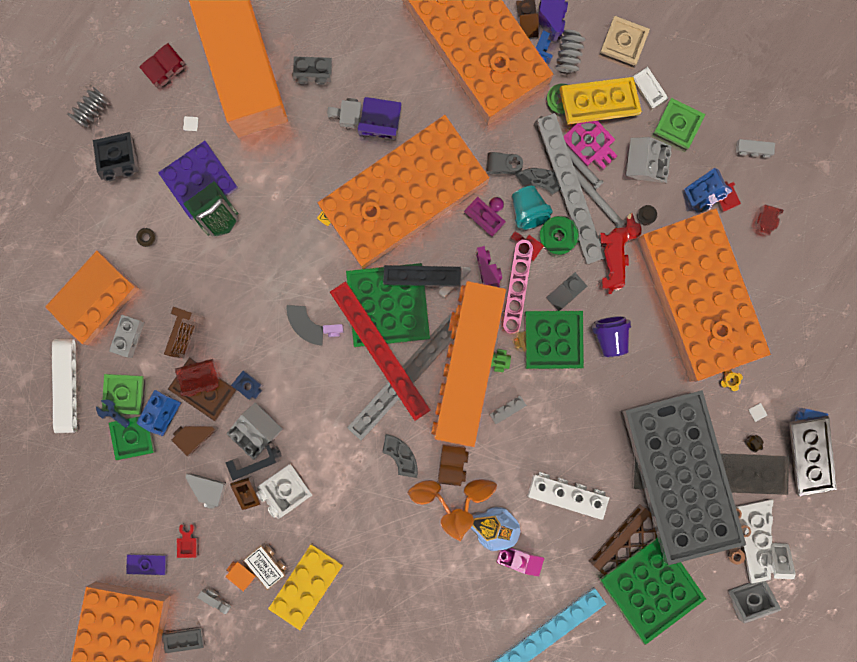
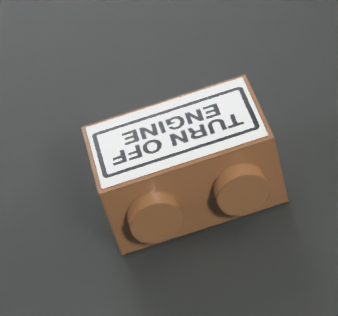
[243,543,287,590]

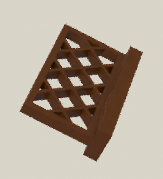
[164,306,205,359]
[589,504,657,576]

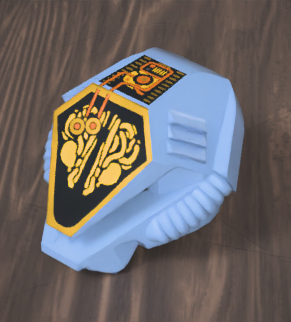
[471,507,521,551]

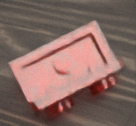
[175,359,220,397]

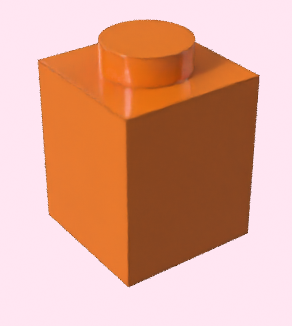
[226,560,256,592]

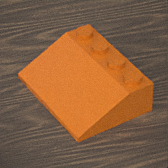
[45,251,140,345]

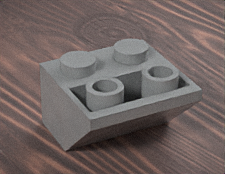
[626,137,672,183]
[226,403,283,460]

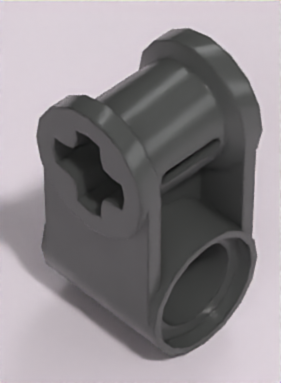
[486,152,523,174]

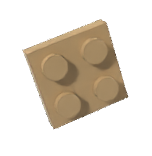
[600,16,650,66]

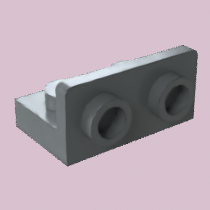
[292,56,332,85]

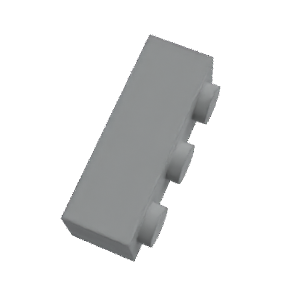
[736,139,775,158]
[489,395,527,424]

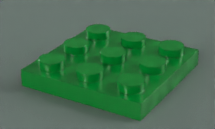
[525,311,584,369]

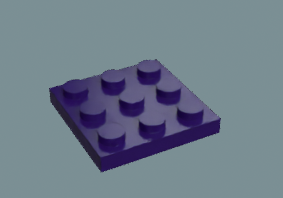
[158,141,238,220]

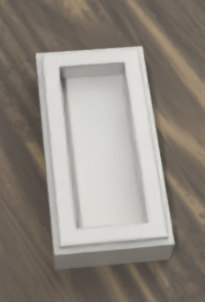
[632,67,668,110]

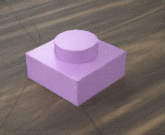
[323,324,344,337]

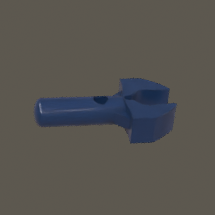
[96,400,130,428]

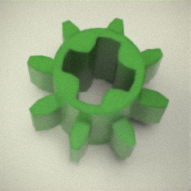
[491,349,511,373]

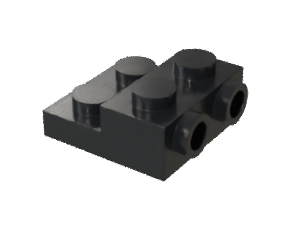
[93,132,139,181]

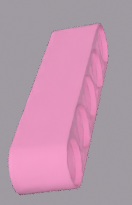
[503,240,533,333]

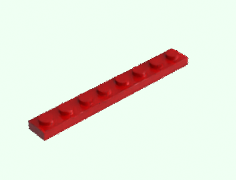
[330,281,431,421]

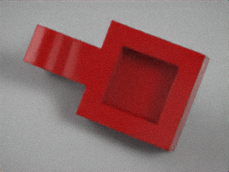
[510,231,544,261]

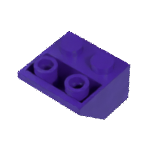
[538,0,568,43]

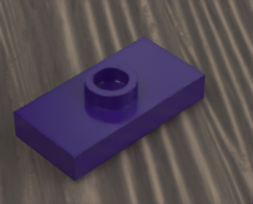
[126,554,167,575]

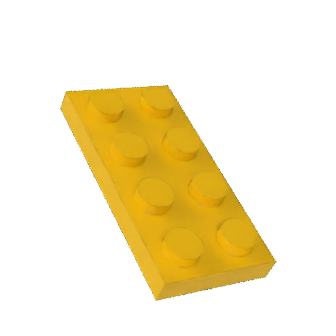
[560,77,642,124]
[268,543,343,630]

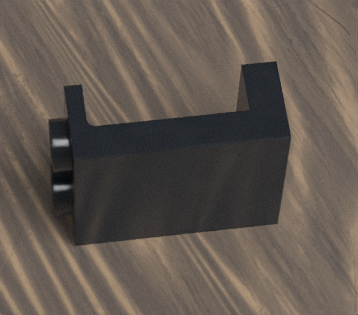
[226,443,282,481]

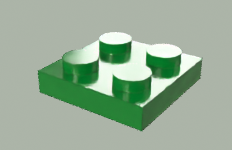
[109,416,155,460]

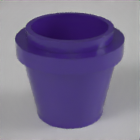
[592,316,631,357]

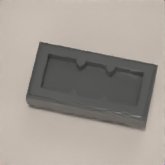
[162,627,204,654]

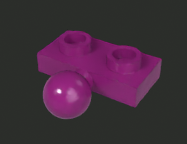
[464,196,506,237]

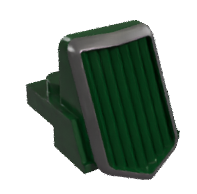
[183,181,239,237]

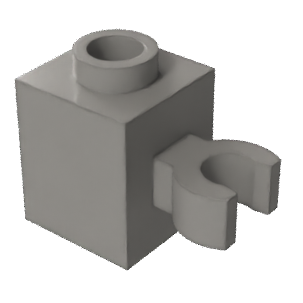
[327,98,362,128]

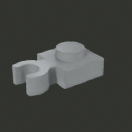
[197,588,231,615]

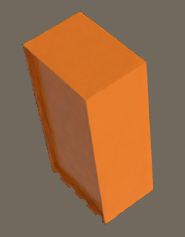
[189,0,289,138]

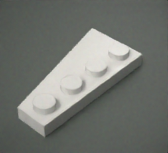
[736,499,773,583]

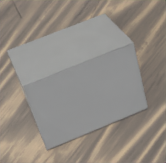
[728,581,781,624]

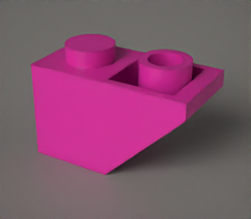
[497,547,544,576]

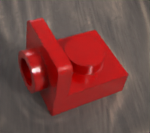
[717,181,741,213]

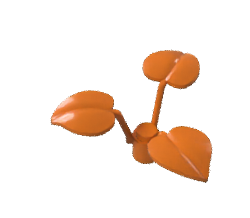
[408,479,497,541]

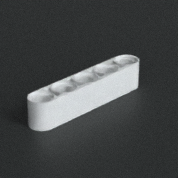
[52,339,77,433]

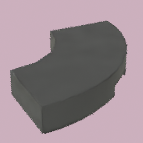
[515,168,560,195]
[286,305,323,346]
[382,434,418,478]

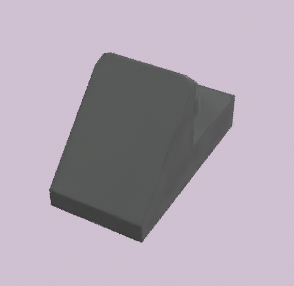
[546,272,588,311]

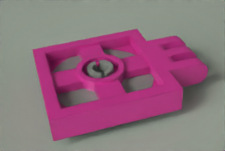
[563,121,617,169]

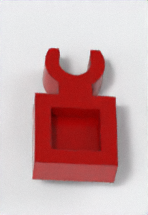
[177,524,197,558]

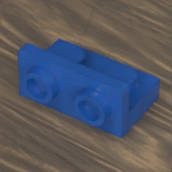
[684,168,732,212]
[137,390,181,436]

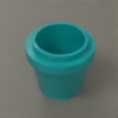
[511,186,553,230]

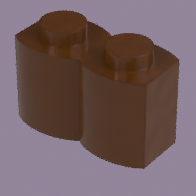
[438,444,469,486]

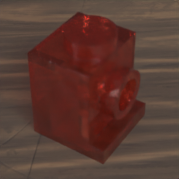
[754,204,784,236]

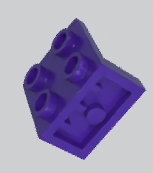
[358,97,402,140]

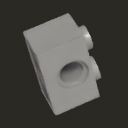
[109,315,145,358]

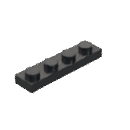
[383,265,462,287]

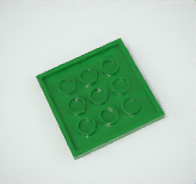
[346,263,430,347]
[599,537,706,645]

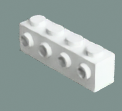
[527,472,609,520]

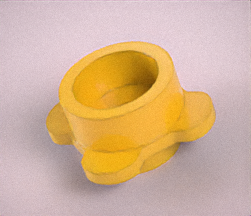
[721,370,743,391]

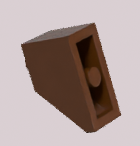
[171,426,218,457]

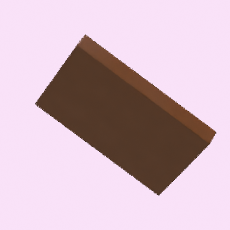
[168,357,237,421]

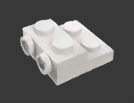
[256,464,312,519]

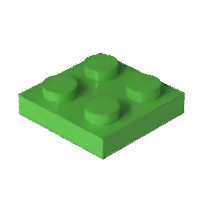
[654,98,706,150]
[102,374,144,415]

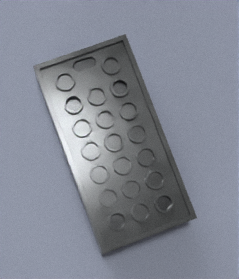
[623,390,746,565]

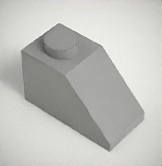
[186,473,227,509]

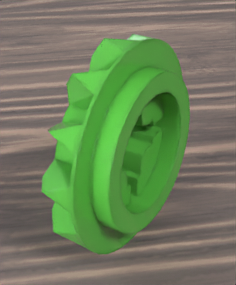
[547,83,568,114]

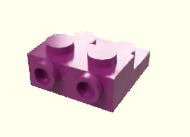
[476,246,502,288]

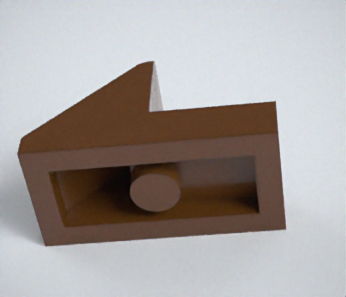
[516,0,539,39]

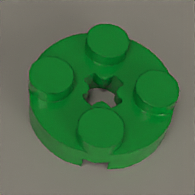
[540,216,579,255]

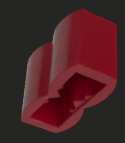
[139,43,185,87]

